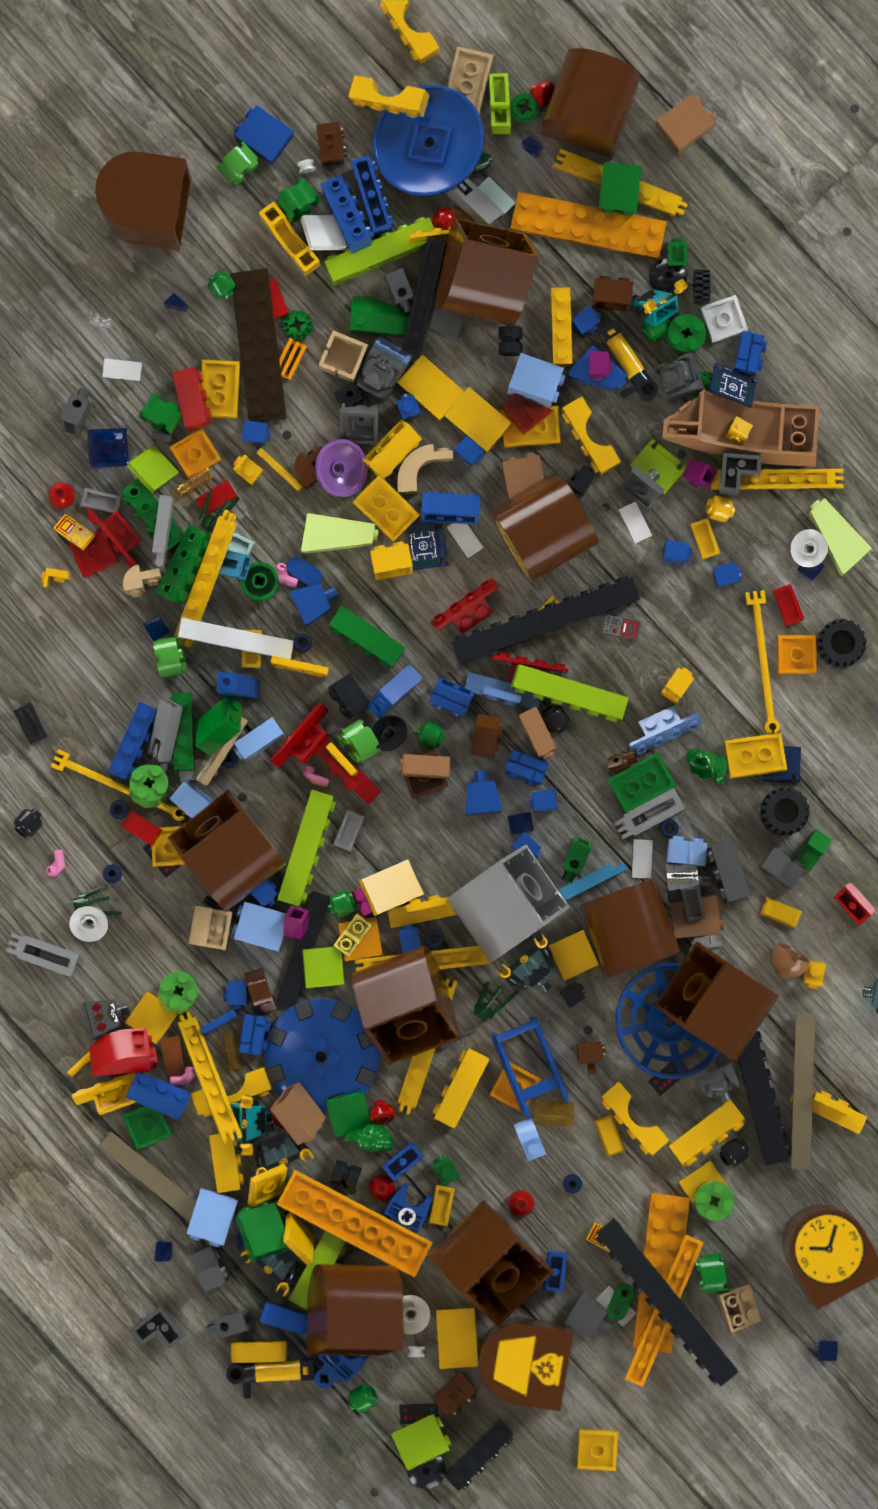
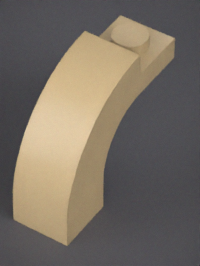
[398,444,453,495]

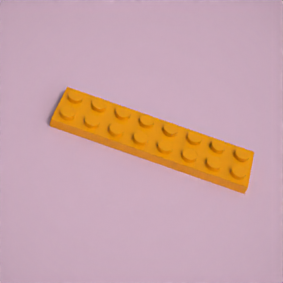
[510,192,667,260]
[277,1170,433,1278]
[632,1193,690,1353]

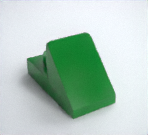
[795,829,832,871]

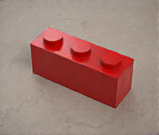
[172,367,212,431]

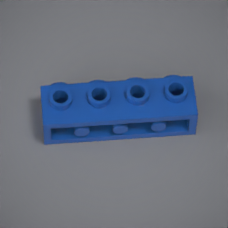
[351,155,394,237]
[320,175,373,254]
[108,702,157,781]

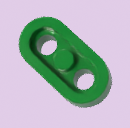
[607,1283,634,1321]

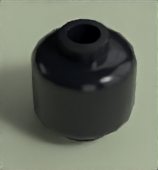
[542,704,570,734]
[14,809,42,838]
[719,1138,749,1167]

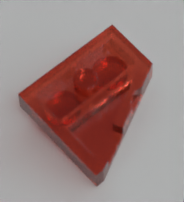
[500,393,553,435]

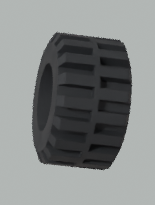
[816,618,867,668]
[760,787,810,836]

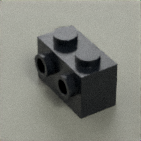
[328,672,370,720]

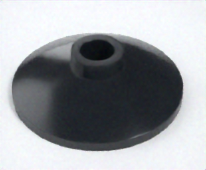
[649,258,687,292]
[371,715,407,751]
[407,1456,446,1489]

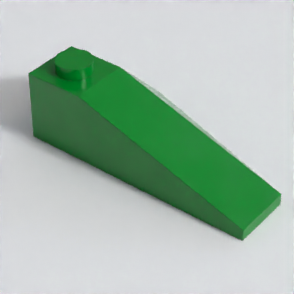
[350,296,427,339]

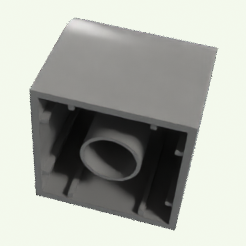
[446,845,570,963]

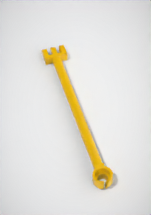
[745,590,780,734]
[50,749,187,821]

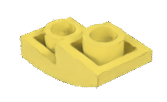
[333,913,373,957]

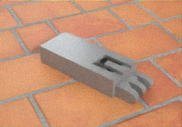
[445,178,504,226]
[152,495,174,569]
[148,699,183,773]
[613,788,685,840]
[5,933,80,977]

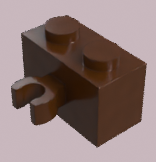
[316,122,347,166]
[471,714,503,758]
[576,1041,606,1076]
[432,1371,477,1416]

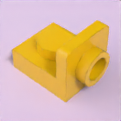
[725,416,753,446]
[233,454,264,485]
[41,568,71,589]
[802,961,826,989]

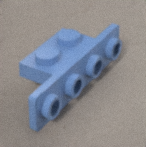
[465,672,540,709]
[629,706,702,755]

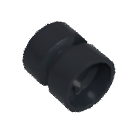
[498,326,523,357]
[329,1159,362,1191]

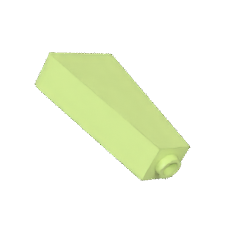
[809,498,872,576]
[301,513,379,554]

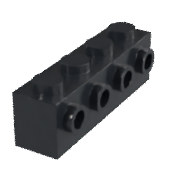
[445,1419,513,1491]

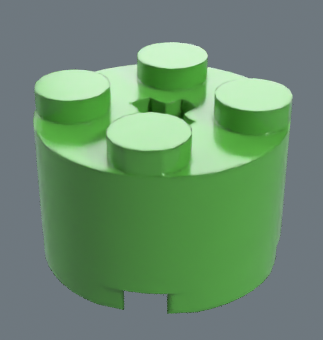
[216,142,259,186]
[153,636,188,677]
[336,719,380,764]
[129,765,168,808]
[158,972,198,1014]
[693,1180,734,1221]

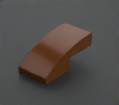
[160,1036,185,1077]

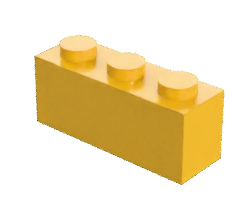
[362,419,422,479]
[209,1133,244,1193]

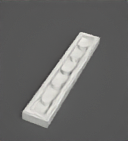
[178,618,294,659]

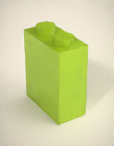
[391,1414,452,1471]

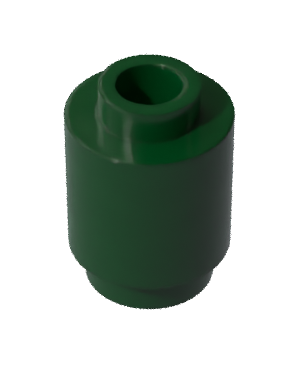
[470,150,493,175]

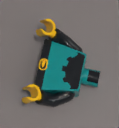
[631,279,688,327]
[230,1095,272,1156]

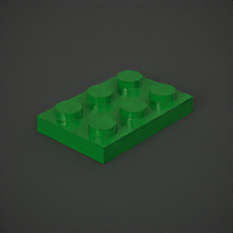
[607,752,676,814]

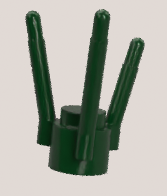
[199,492,240,533]
[73,885,122,915]
[473,981,518,1022]

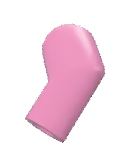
[275,563,299,588]
[303,766,329,788]
[46,849,65,877]
[170,1067,196,1086]

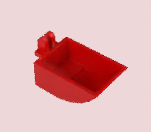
[89,1028,157,1076]

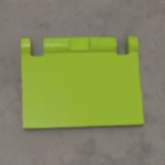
[630,438,687,495]

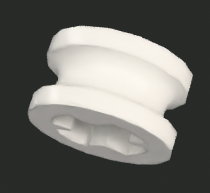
[298,159,316,174]
[398,1208,416,1225]
[408,1346,425,1357]

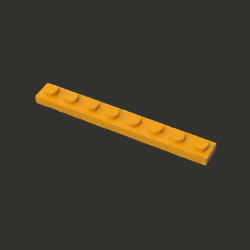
[625,1234,704,1387]

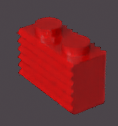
[834,882,877,925]

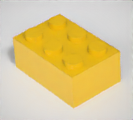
[370,541,413,581]

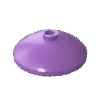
[315,439,368,497]

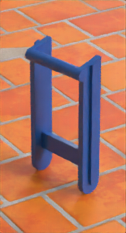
[490,1016,569,1119]

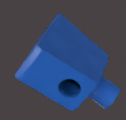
[290,584,339,627]
[465,770,502,815]

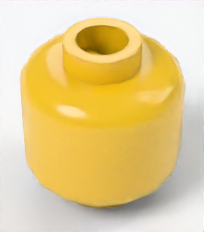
[705,495,735,522]

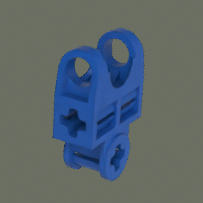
[384,1183,432,1232]
[315,1355,368,1389]

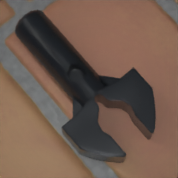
[204,896,238,922]

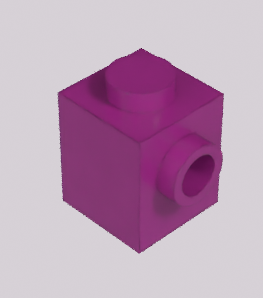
[589,351,613,381]
[682,459,717,488]
[284,906,309,940]

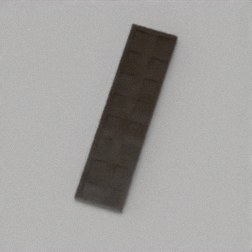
[230,268,287,422]

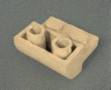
[123,565,163,598]
[188,906,233,950]
[717,1284,761,1333]

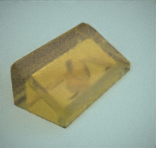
[534,1100,574,1126]

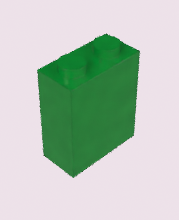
[599,162,642,215]
[196,695,242,756]
[235,1202,289,1262]

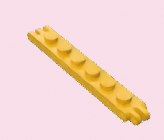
[552,149,688,216]
[710,469,844,490]
[174,510,237,647]
[355,946,491,971]
[397,978,458,1115]
[177,1011,242,1144]

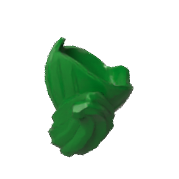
[686,748,727,785]
[344,1124,393,1153]

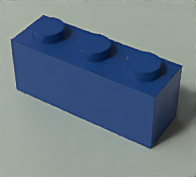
[421,491,480,525]
[125,1072,191,1120]

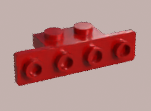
[87,508,142,568]
[430,579,499,634]
[492,652,569,683]
[270,702,329,768]
[315,739,381,804]

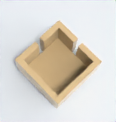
[318,331,369,383]

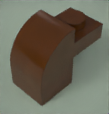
[294,446,323,490]
[244,967,277,1015]

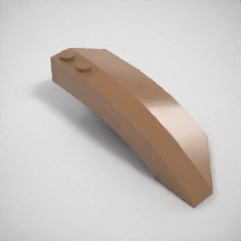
[662,389,820,467]

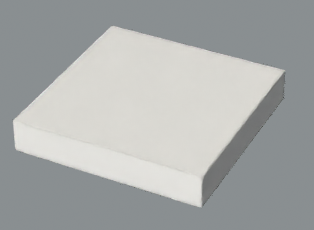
[300,215,347,250]
[700,295,748,344]

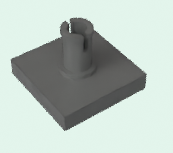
[619,466,665,511]

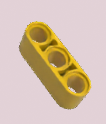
[231,1340,287,1363]

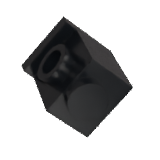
[568,465,595,497]

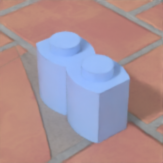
[666,836,708,867]

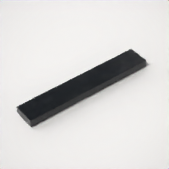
[402,237,446,354]
[277,891,330,1006]

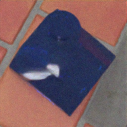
[87,428,129,469]

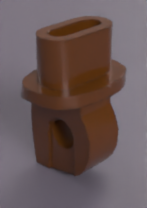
[608,750,638,772]

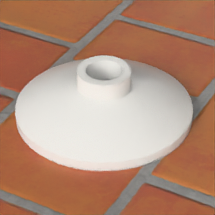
[791,529,828,568]
[69,906,108,942]
[403,1295,430,1334]

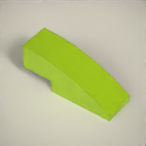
[489,73,511,135]

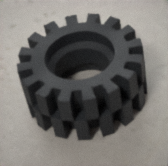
[693,270,711,304]

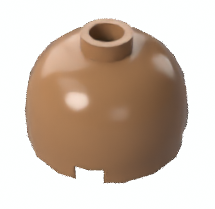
[771,942,810,978]

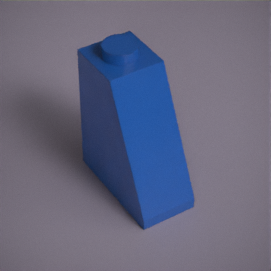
[567,345,627,392]
[260,1300,307,1335]

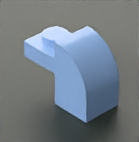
[513,1118,546,1161]

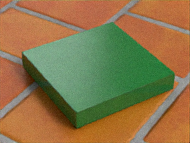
[325,1091,372,1137]
[122,1105,173,1150]

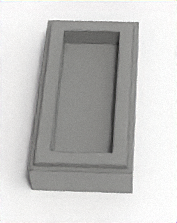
[80,488,122,514]
[333,810,365,852]

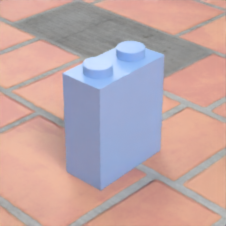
[507,353,565,408]
[234,717,285,761]
[232,902,286,952]
[186,1188,239,1247]

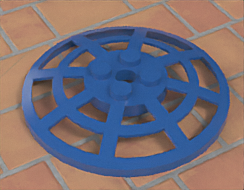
[615,963,719,1079]

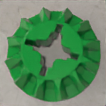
[510,93,540,123]
[282,310,313,340]

